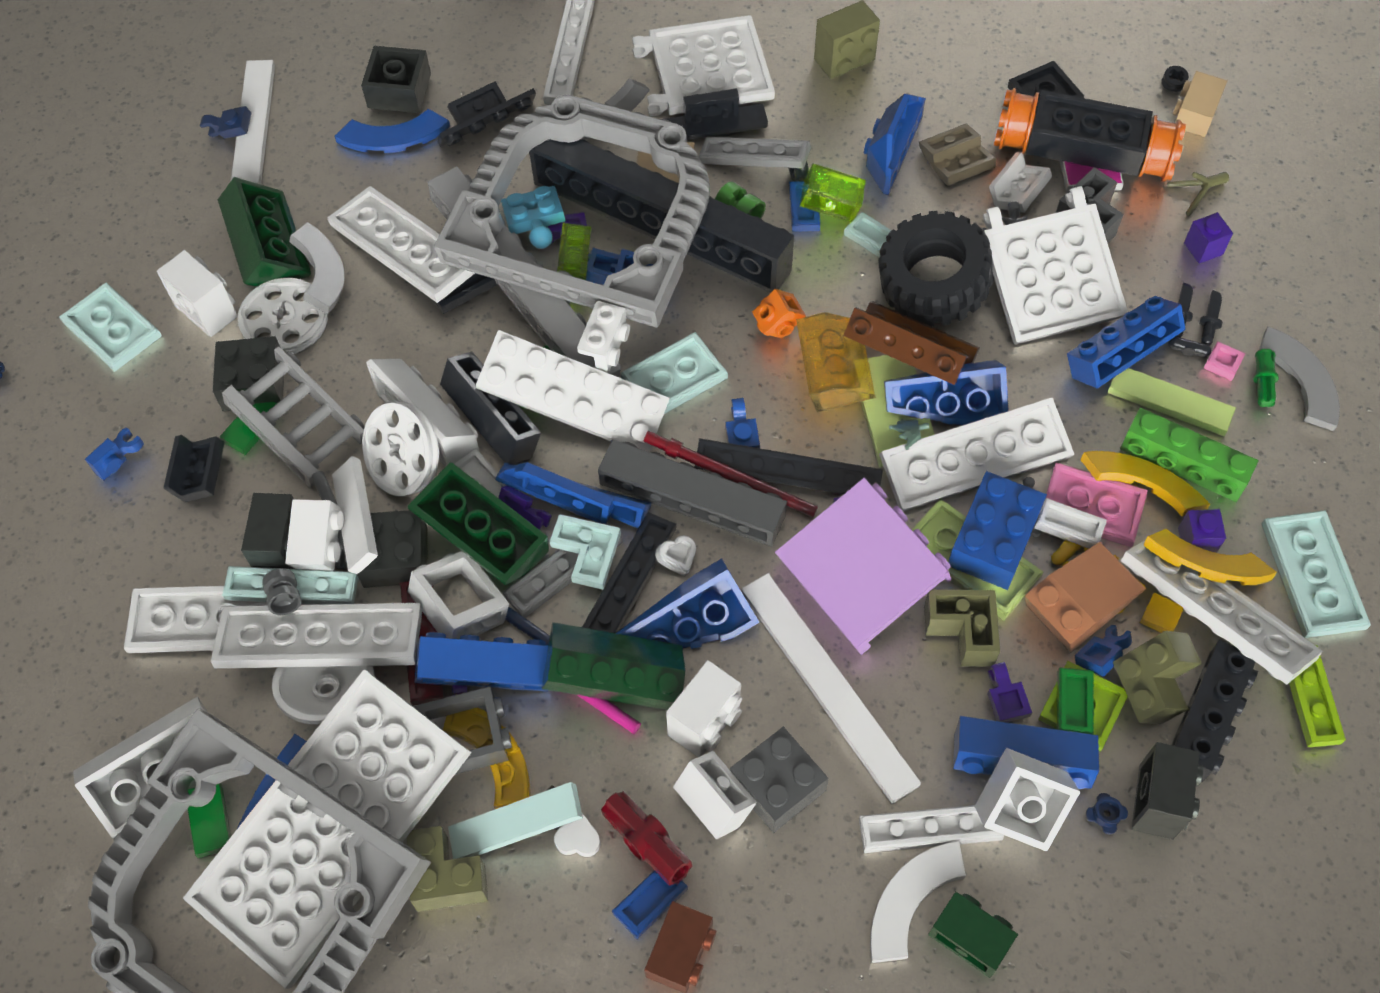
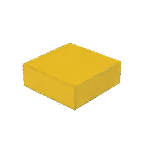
[1139,592,1183,633]

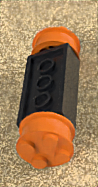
[994,88,1186,182]

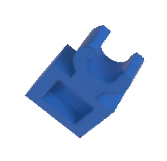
[1074,625,1132,677]

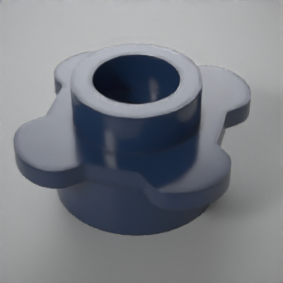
[1086,793,1128,835]

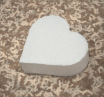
[655,535,696,576]
[554,813,600,857]

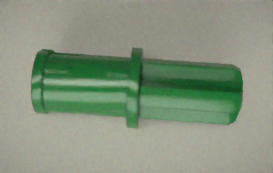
[1253,349,1279,407]

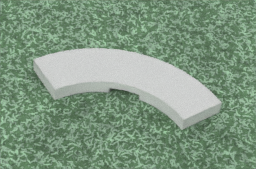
[870,841,966,963]

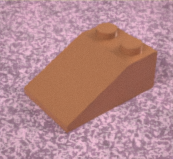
[1025,542,1146,653]

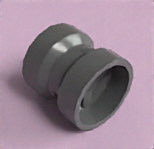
[262,569,302,615]

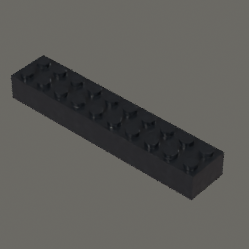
[529,139,794,293]

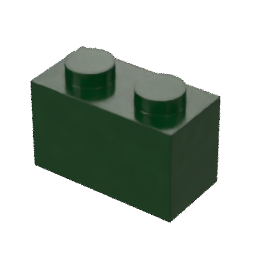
[928,891,1018,978]

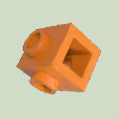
[752,289,806,339]

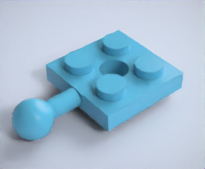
[501,186,565,249]

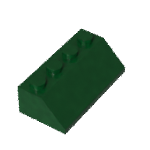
[217,177,311,287]
[407,462,549,585]
[542,622,686,710]

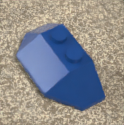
[864,94,926,196]

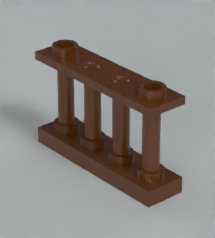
[843,301,980,385]

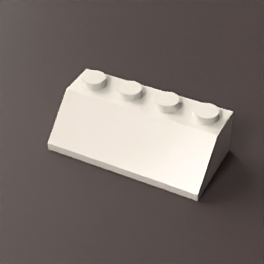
[366,359,479,467]
[73,696,208,839]

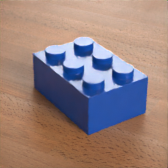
[948,471,1047,590]

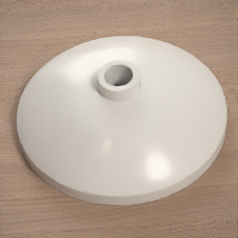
[272,666,375,724]

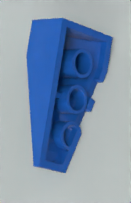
[884,360,1009,426]
[616,558,760,649]

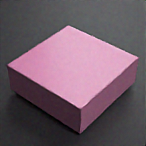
[1203,341,1246,381]

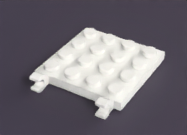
[632,15,775,117]
[982,186,1128,345]

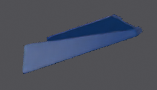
[495,462,652,529]

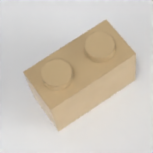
[1173,71,1228,137]

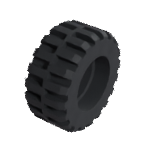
[878,211,993,326]

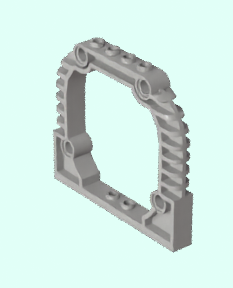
[434,95,710,328]
[88,709,431,993]

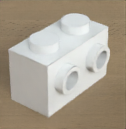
[285,499,344,571]
[673,751,757,839]

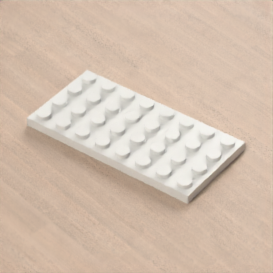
[183,669,472,989]

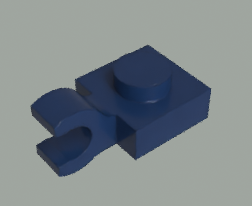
[200,106,252,139]

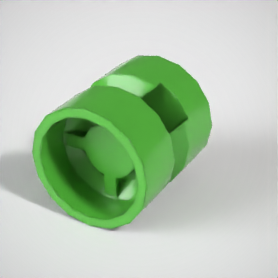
[715,181,766,218]

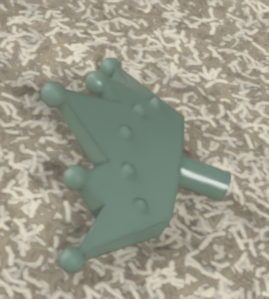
[889,419,930,450]

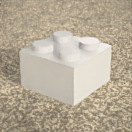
[157,250,238,337]
[666,660,742,757]
[974,748,1080,851]

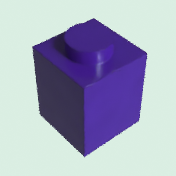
[1184,212,1233,264]
[1178,509,1226,553]

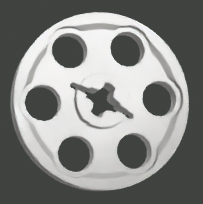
[238,278,328,354]
[362,402,439,496]

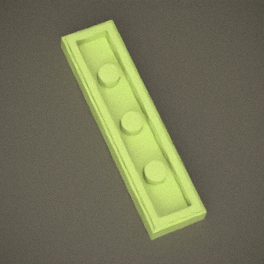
[1107,368,1236,436]

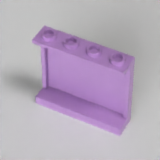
[775,478,952,655]

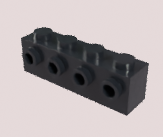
[440,351,541,464]
[1171,640,1258,782]

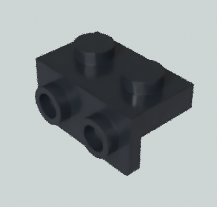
[164,435,225,502]

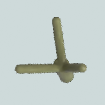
[1167,172,1229,216]

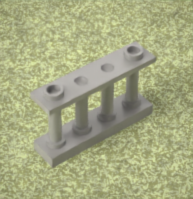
[222,346,365,488]

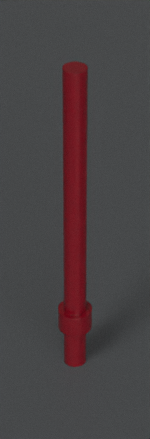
[643,430,818,518]

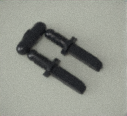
[1168,282,1223,357]

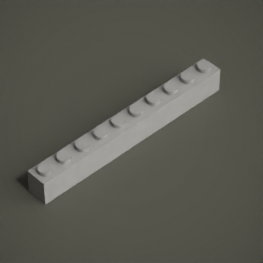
[428,167,621,378]

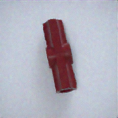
[601,791,693,886]

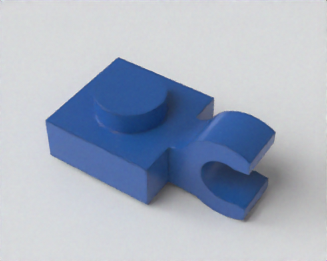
[725,398,760,448]
[85,428,144,481]

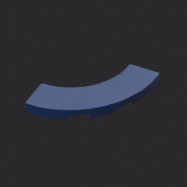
[334,109,450,153]

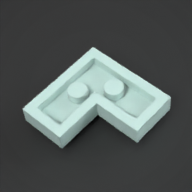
[550,514,621,590]

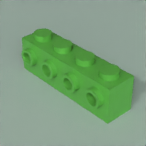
[1120,407,1259,502]

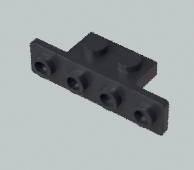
[437,81,536,147]
[660,88,768,140]

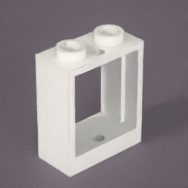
[408,551,509,639]

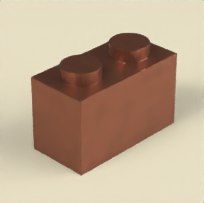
[644,901,717,993]

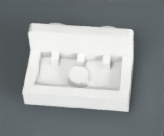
[989,152,1052,213]
[577,301,630,373]

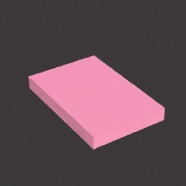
[1046,462,1148,547]

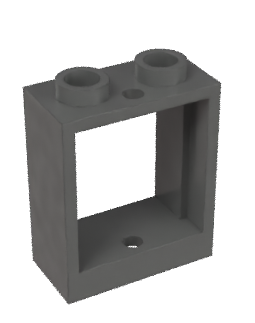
[413,687,512,775]

